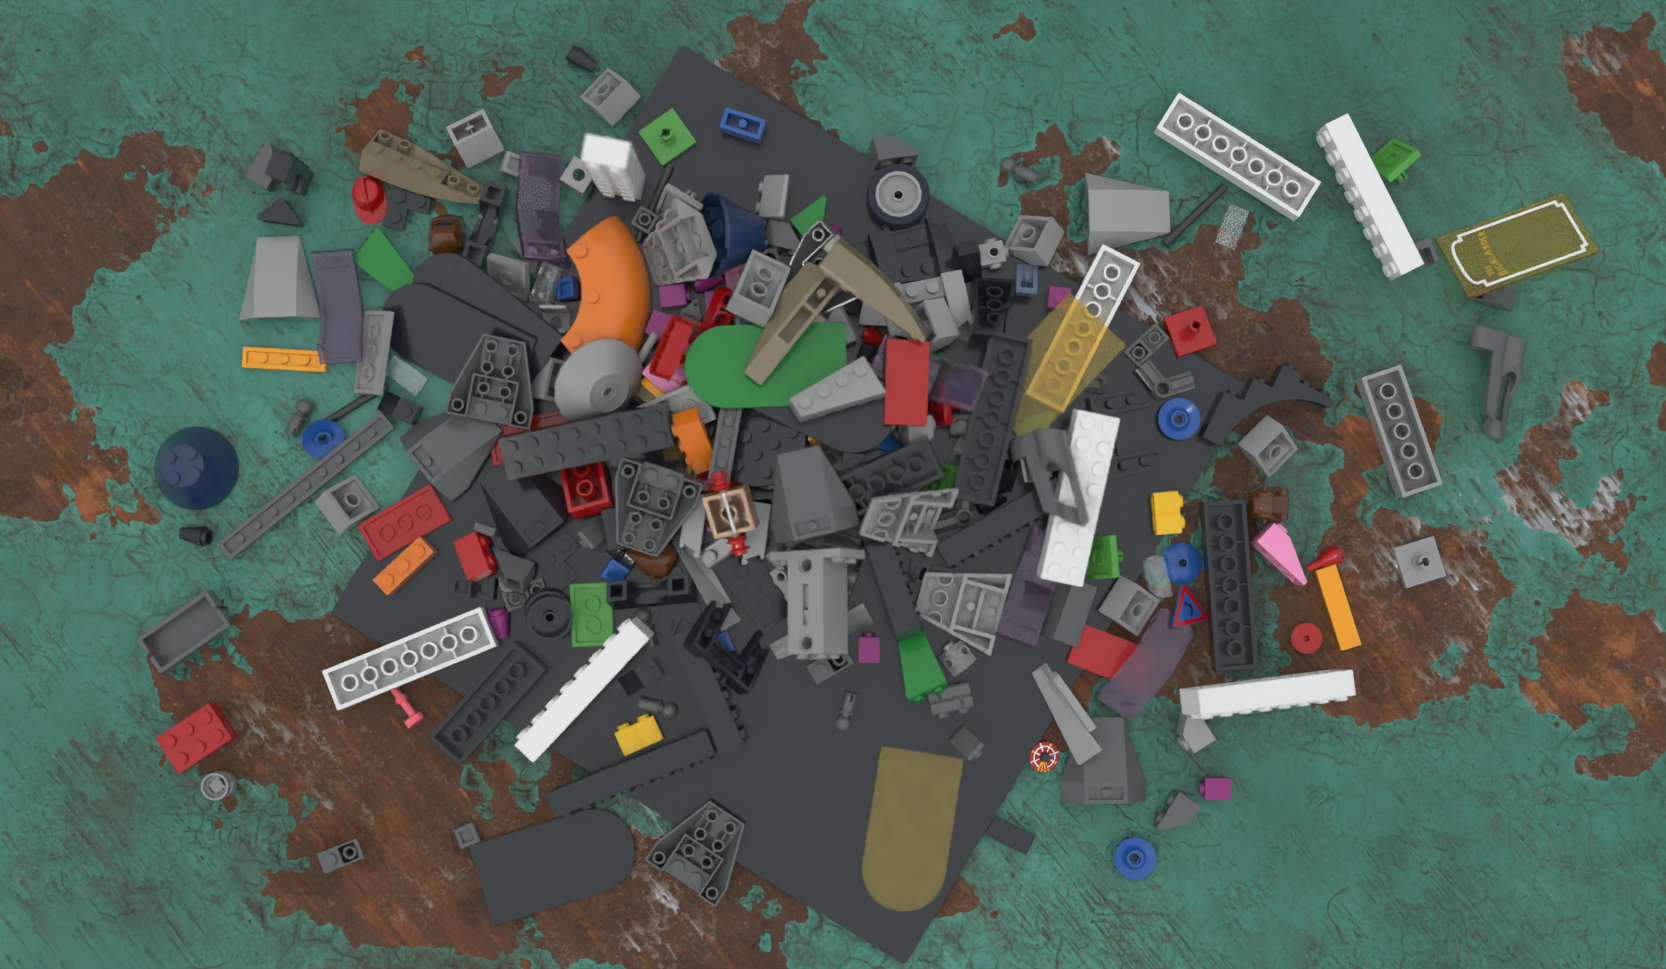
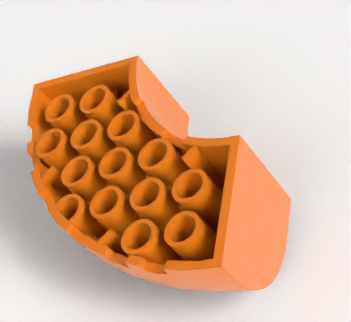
[560,215,651,355]

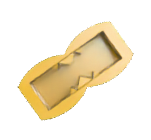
[1150,491,1185,535]
[614,713,664,756]

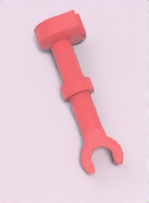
[390,687,425,729]

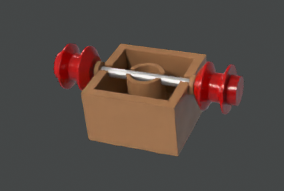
[702,470,760,556]

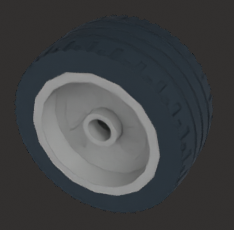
[867,164,930,229]

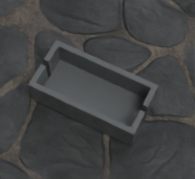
[136,590,237,674]

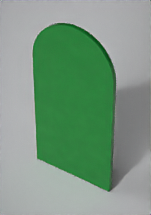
[684,322,847,409]

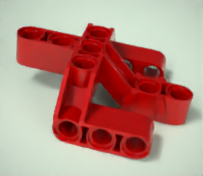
[649,286,734,387]

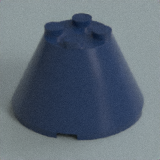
[700,192,768,278]
[154,427,239,510]

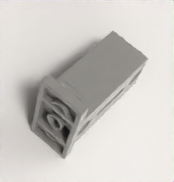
[770,548,865,659]

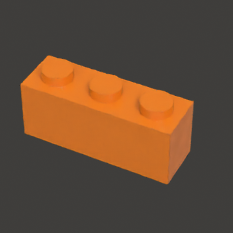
[671,407,714,475]
[373,536,438,595]

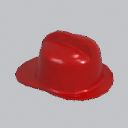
[352,175,387,224]

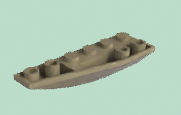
[359,129,484,204]
[819,238,929,342]
[744,261,840,386]

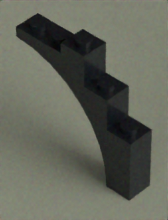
[1198,363,1335,446]

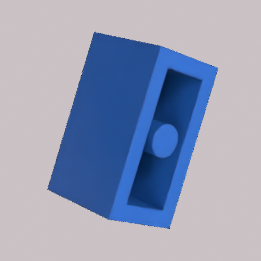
[720,107,767,144]

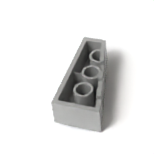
[789,356,886,422]

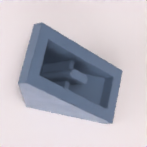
[1015,264,1038,298]

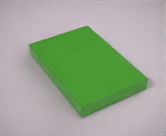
[569,582,614,647]

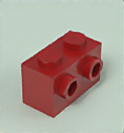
[453,531,498,582]

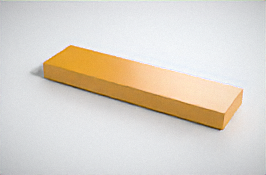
[242,347,328,373]
[1314,565,1362,651]

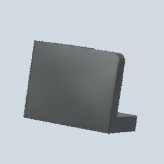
[1414,238,1438,270]

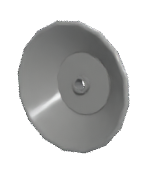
[554,338,642,421]

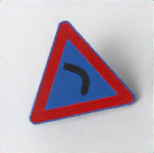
[1171,584,1208,628]

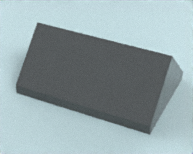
[1038,582,1098,648]

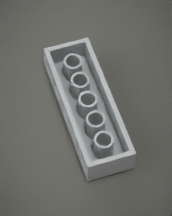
[1355,365,1443,499]

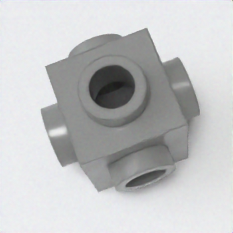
[978,238,1009,270]
[938,640,977,678]

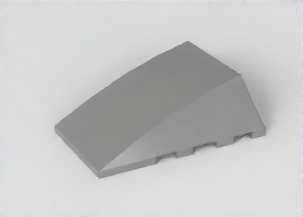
[1085,173,1170,256]
[640,198,717,286]
[239,236,323,321]
[859,488,959,557]
[915,572,1012,656]

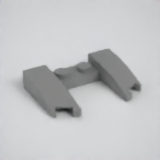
[884,270,972,340]
[679,494,771,565]

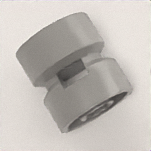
[201,770,236,801]

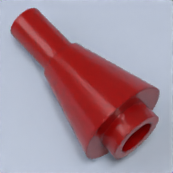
[860,325,885,347]
[1305,545,1344,573]

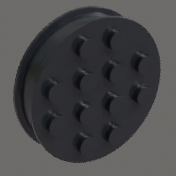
[715,408,810,490]

